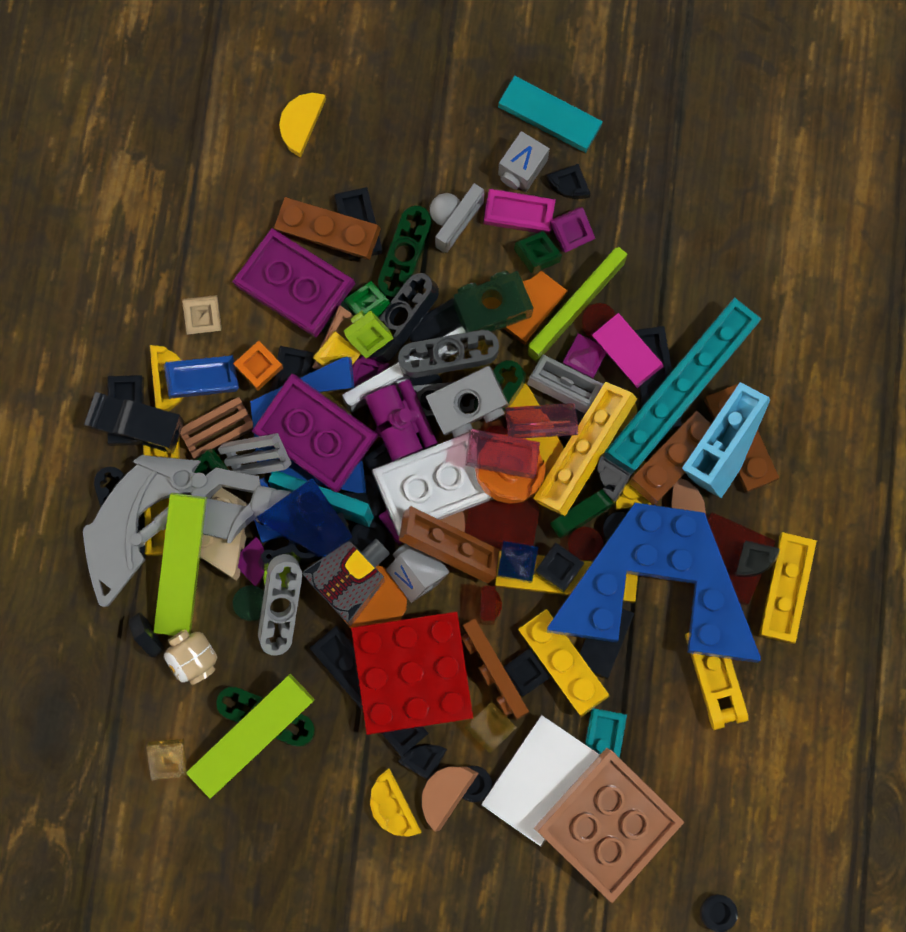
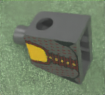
[302,538,390,626]

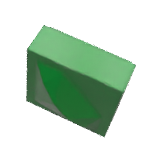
[344,281,390,317]

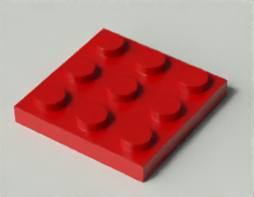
[351,612,473,735]

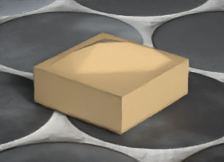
[182,295,222,335]

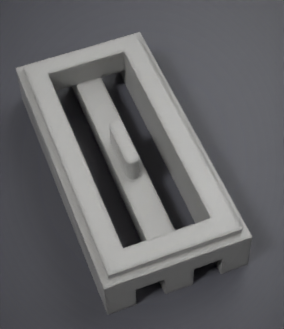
[527,354,604,414]
[218,433,292,475]

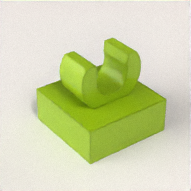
[344,310,394,358]

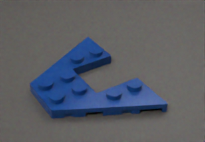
[546,503,761,663]

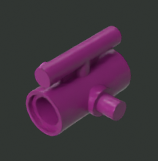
[365,379,438,462]

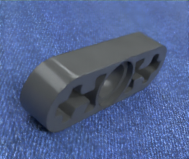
[398,330,499,378]

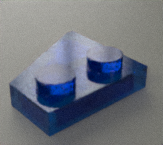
[255,478,352,558]

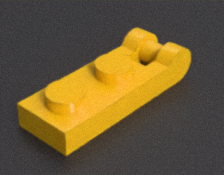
[685,633,748,730]

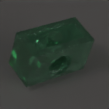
[453,271,533,333]

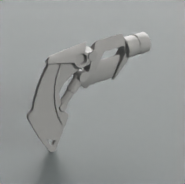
[83,455,298,607]

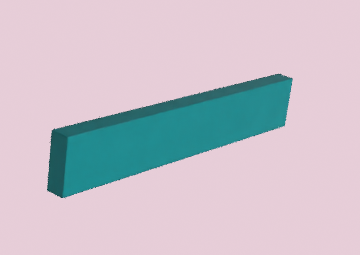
[605,297,761,472]

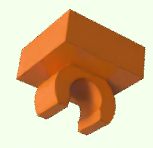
[233,341,283,391]

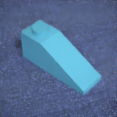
[682,382,770,498]

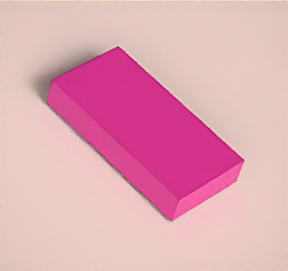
[483,189,556,235]
[592,313,663,388]

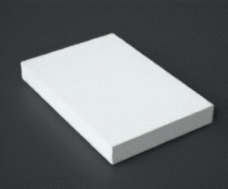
[372,433,494,536]
[481,715,600,847]

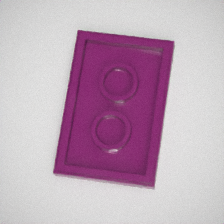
[232,228,355,338]
[252,374,378,492]

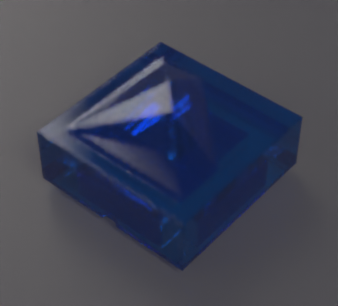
[497,541,538,583]

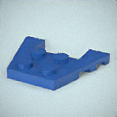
[250,357,366,493]

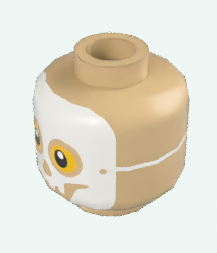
[164,629,217,685]

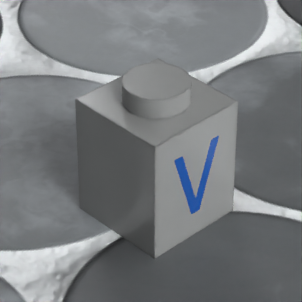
[498,131,550,192]
[386,544,450,603]

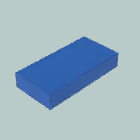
[164,355,239,399]

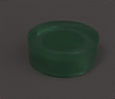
[233,585,264,622]

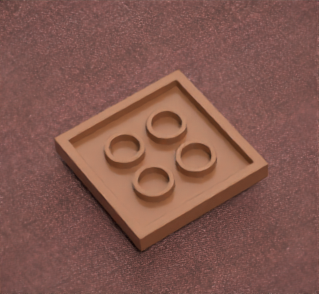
[534,748,684,903]

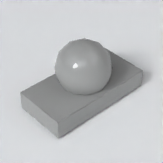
[430,183,484,253]

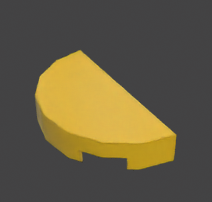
[279,93,326,158]
[150,345,183,411]
[370,768,422,837]

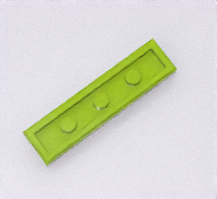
[527,247,628,363]
[154,492,207,636]
[186,674,315,799]

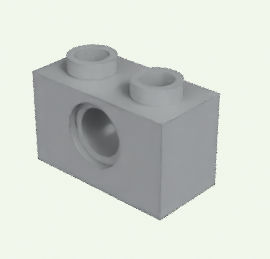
[425,366,509,438]

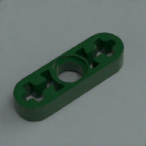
[378,206,431,301]
[216,687,315,747]

